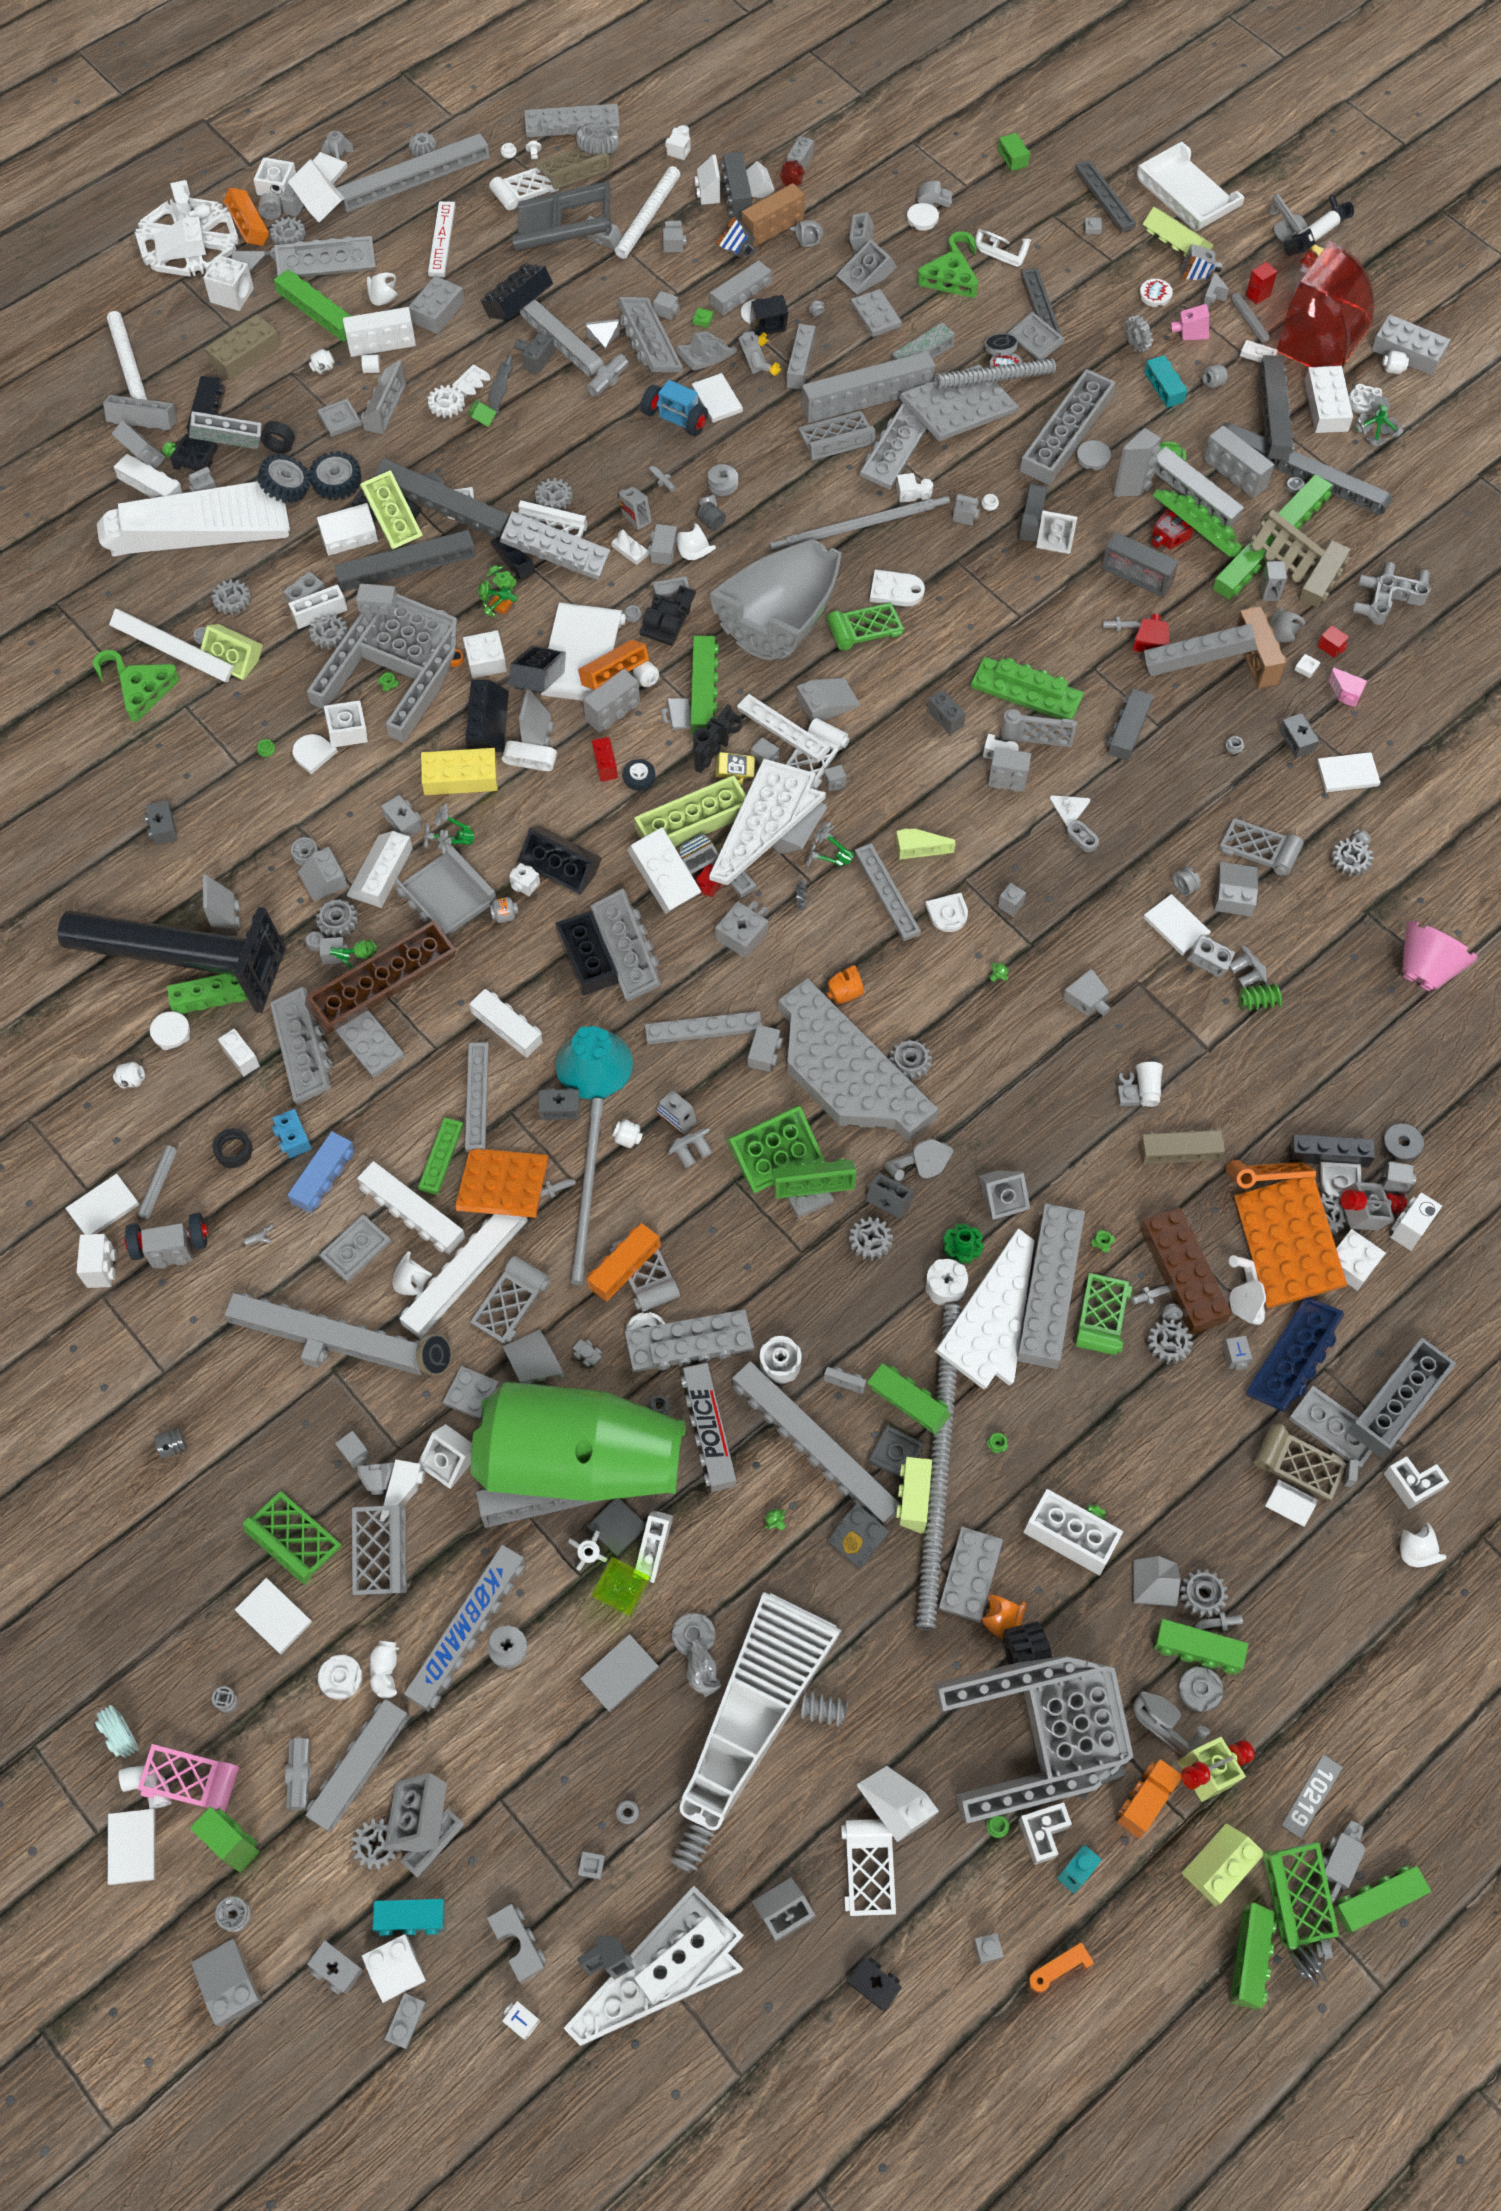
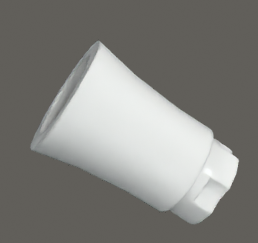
[1135,1062,1163,1107]

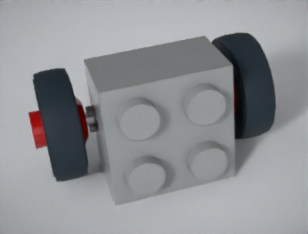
[124,1213,208,1269]

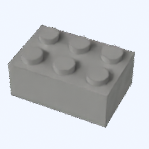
[409,276,465,334]
[583,669,640,733]

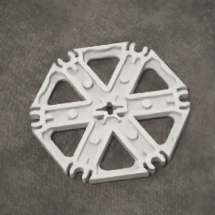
[135,198,239,277]

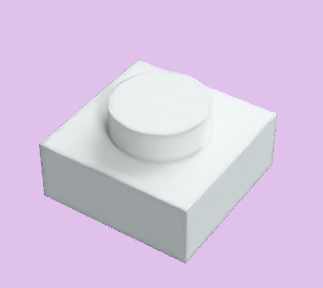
[1295,654,1320,678]

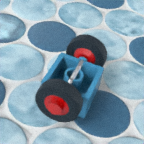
[641,380,708,436]

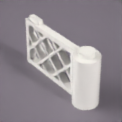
[489,166,559,210]
[786,718,850,790]
[841,1819,896,1916]

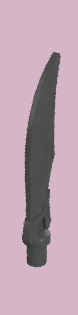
[489,355,514,415]

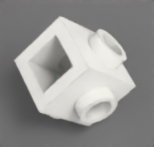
[509,863,540,897]

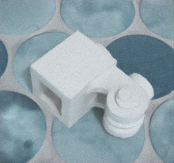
[665,125,691,160]
[896,473,933,502]

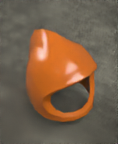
[981,1594,1026,1639]

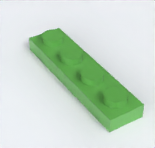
[418,1118,464,1195]

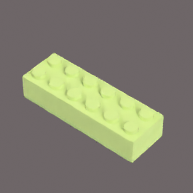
[634,775,746,847]

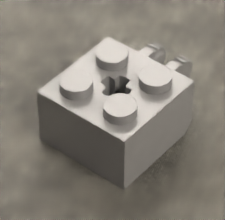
[715,900,768,958]

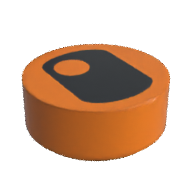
[450,649,464,667]

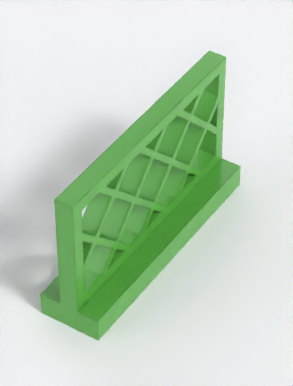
[243,1491,342,1586]
[1263,1842,1339,1950]

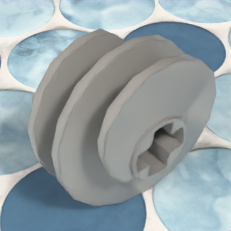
[708,464,738,496]
[488,1626,528,1668]

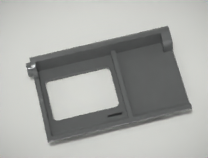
[513,181,611,251]

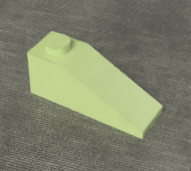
[896,829,956,860]

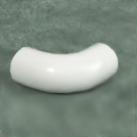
[119,1766,172,1809]

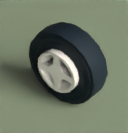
[623,759,656,791]

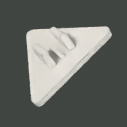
[1050,796,1090,827]

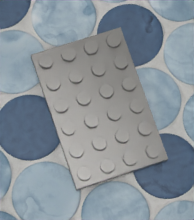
[900,364,1019,441]

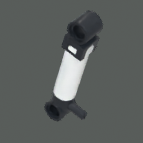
[1284,194,1354,256]

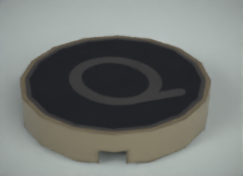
[416,1334,452,1375]

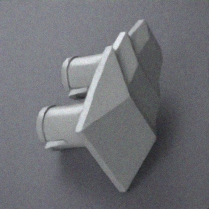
[1229,945,1268,988]
[666,1128,713,1168]

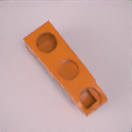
[1029,1942,1094,1993]

